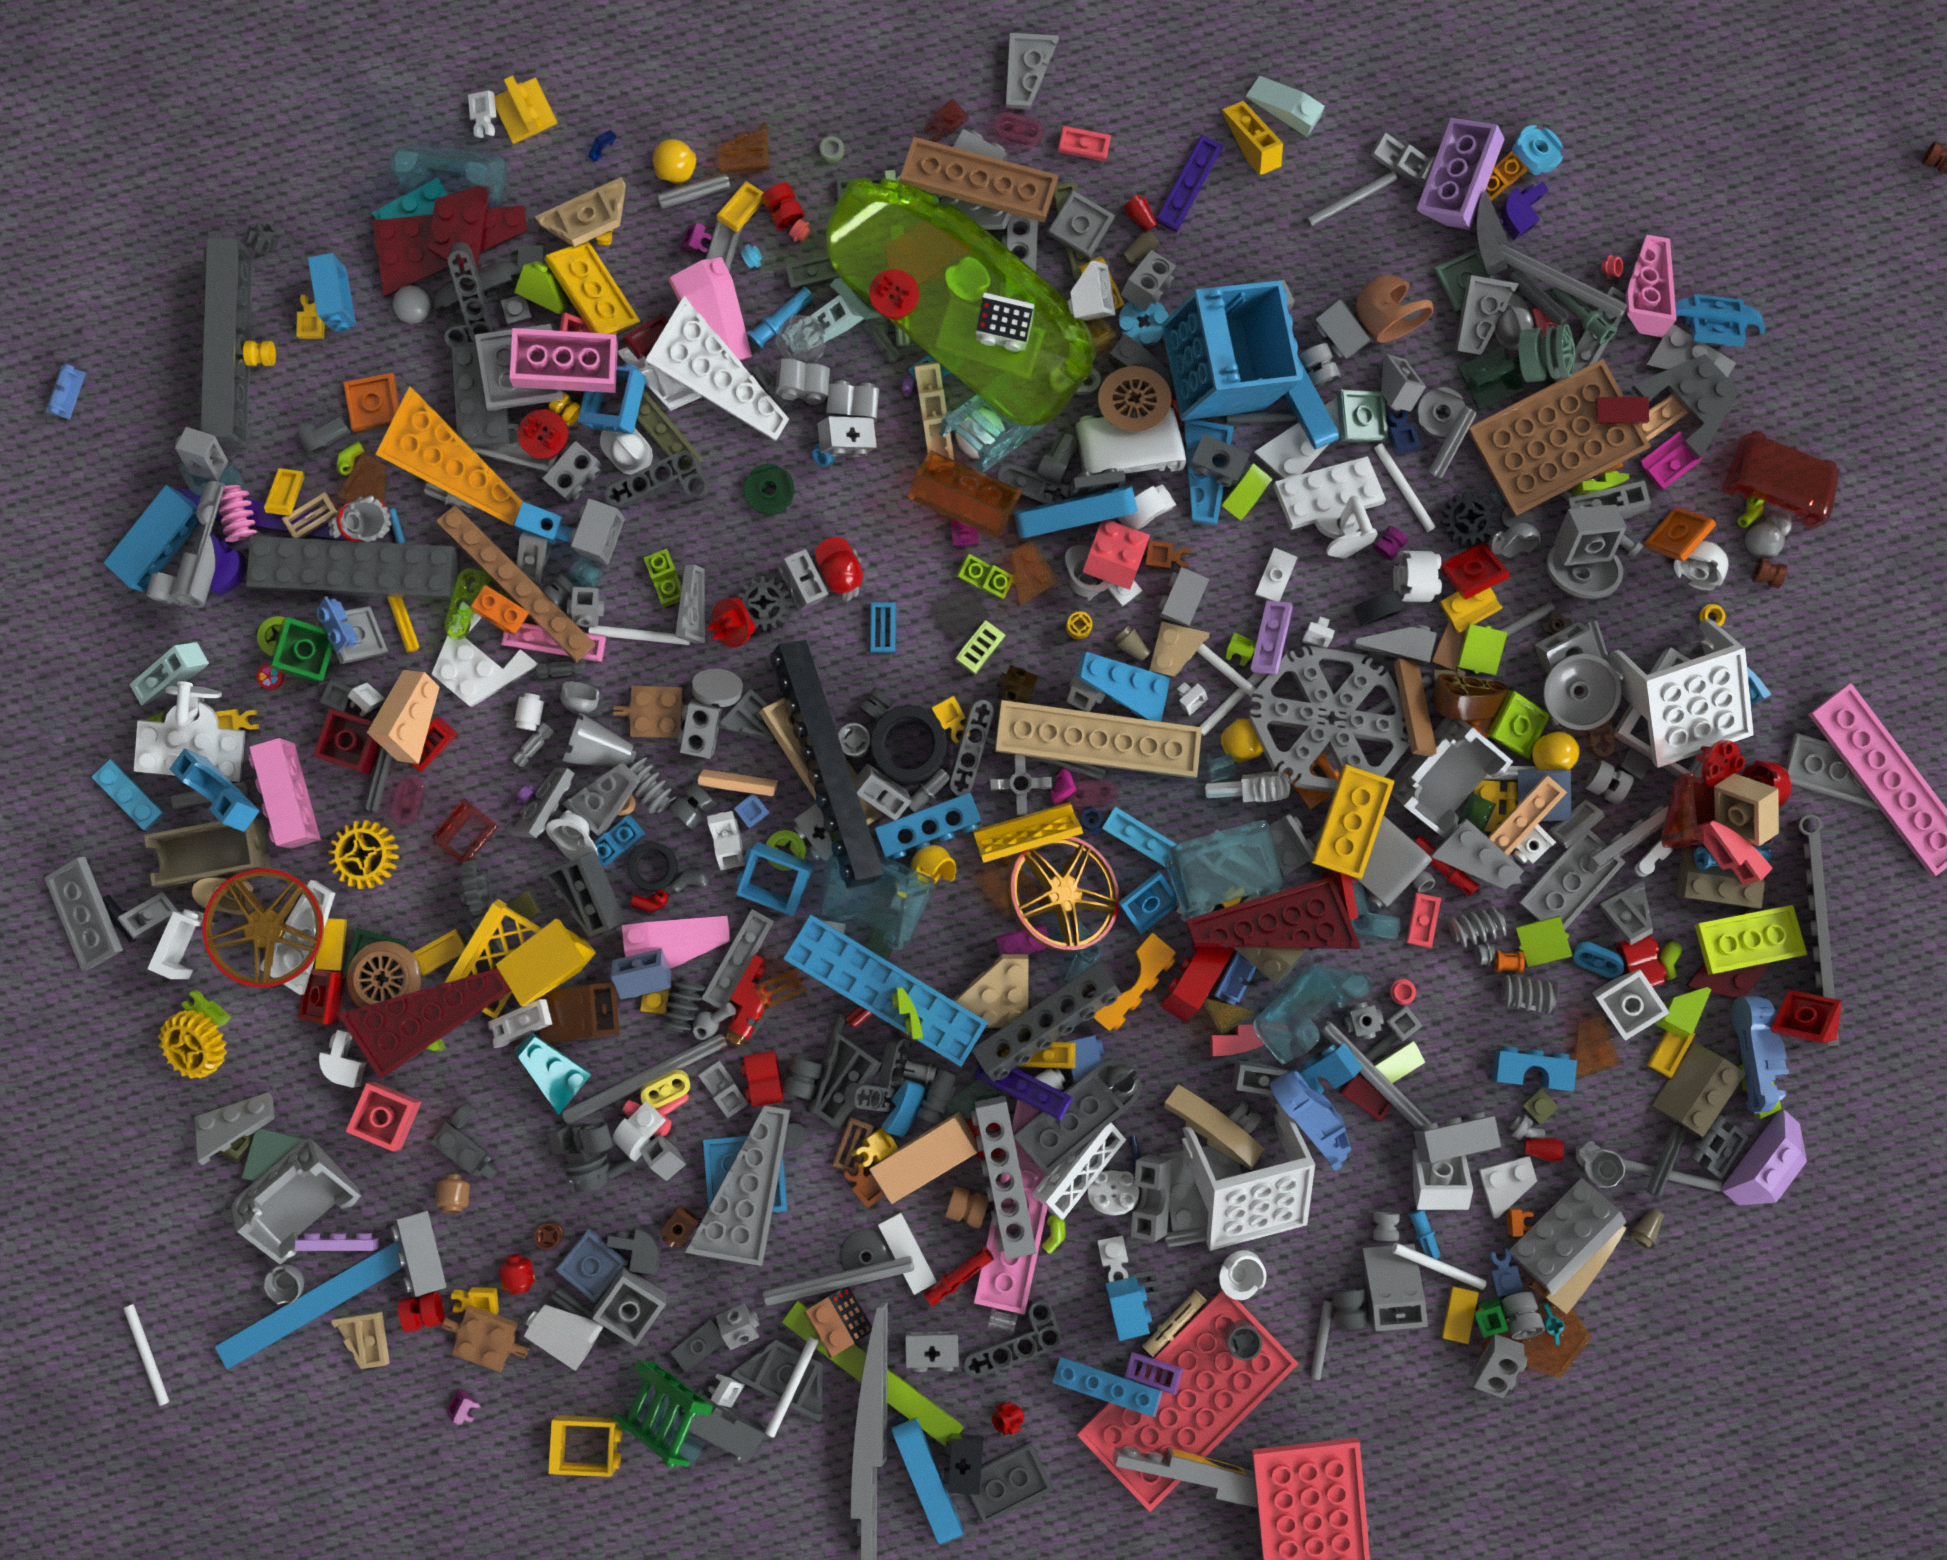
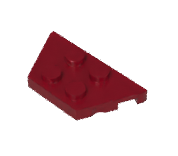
[428,184,490,270]
[1686,909,1773,999]

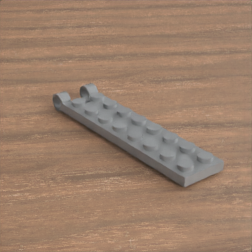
[1798,815,1839,1046]

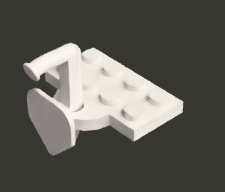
[1273,456,1386,559]
[134,681,245,782]

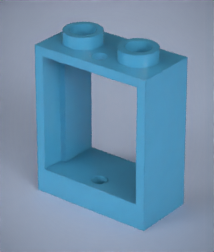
[308,253,356,332]
[578,364,647,434]
[735,842,815,917]

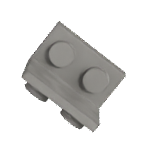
[1257,814,1316,876]

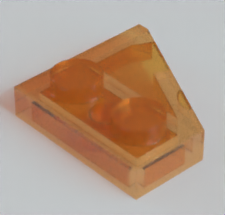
[718,122,770,173]
[337,453,387,503]
[1010,540,1059,607]
[1573,1015,1621,1080]

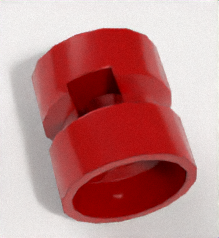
[761,182,805,230]
[398,1291,444,1333]

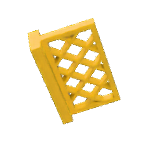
[973,802,1083,863]
[445,899,542,1019]

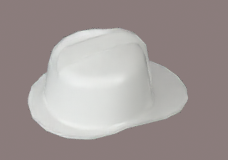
[600,428,653,475]
[546,810,598,860]

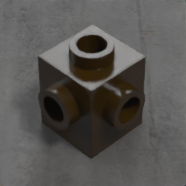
[996,665,1038,704]

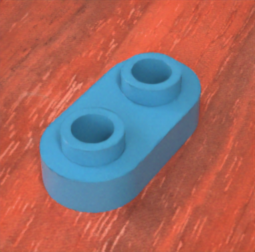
[1573,942,1624,978]

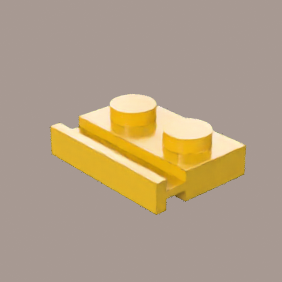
[1439,587,1503,634]

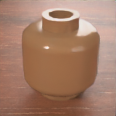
[435,1174,470,1214]

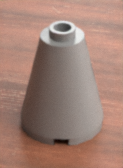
[562,713,637,768]

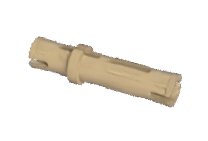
[1142,1289,1207,1358]

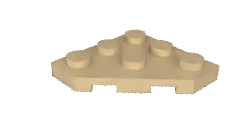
[952,954,1028,1028]

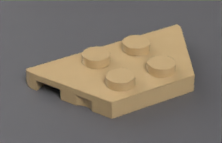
[535,177,626,247]

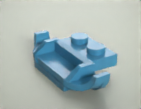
[1675,294,1765,347]

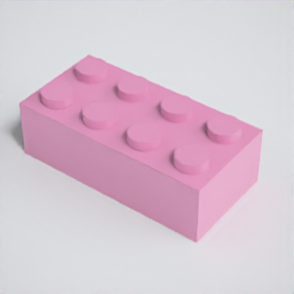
[510,328,618,393]
[249,738,321,849]

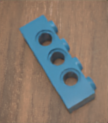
[875,792,981,861]
[1052,1357,1163,1417]

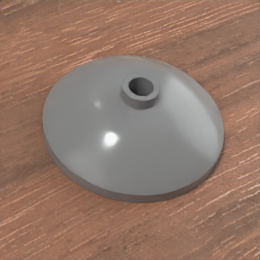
[1546,545,1623,599]
[1543,654,1621,730]

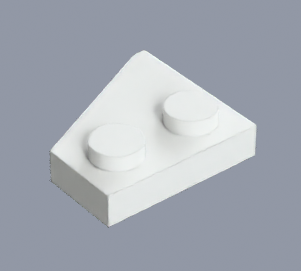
[1478,1156,1537,1219]

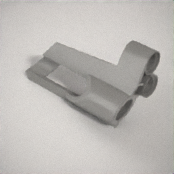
[145,481,225,608]

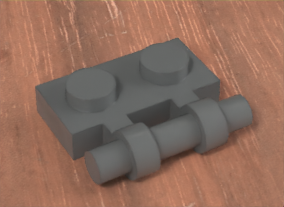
[1690,1114,1748,1180]

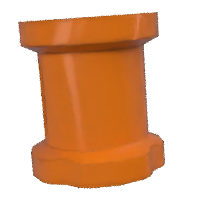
[1493,950,1525,974]

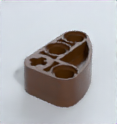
[1431,674,1508,720]

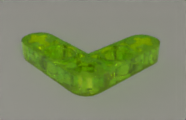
[444,568,516,640]

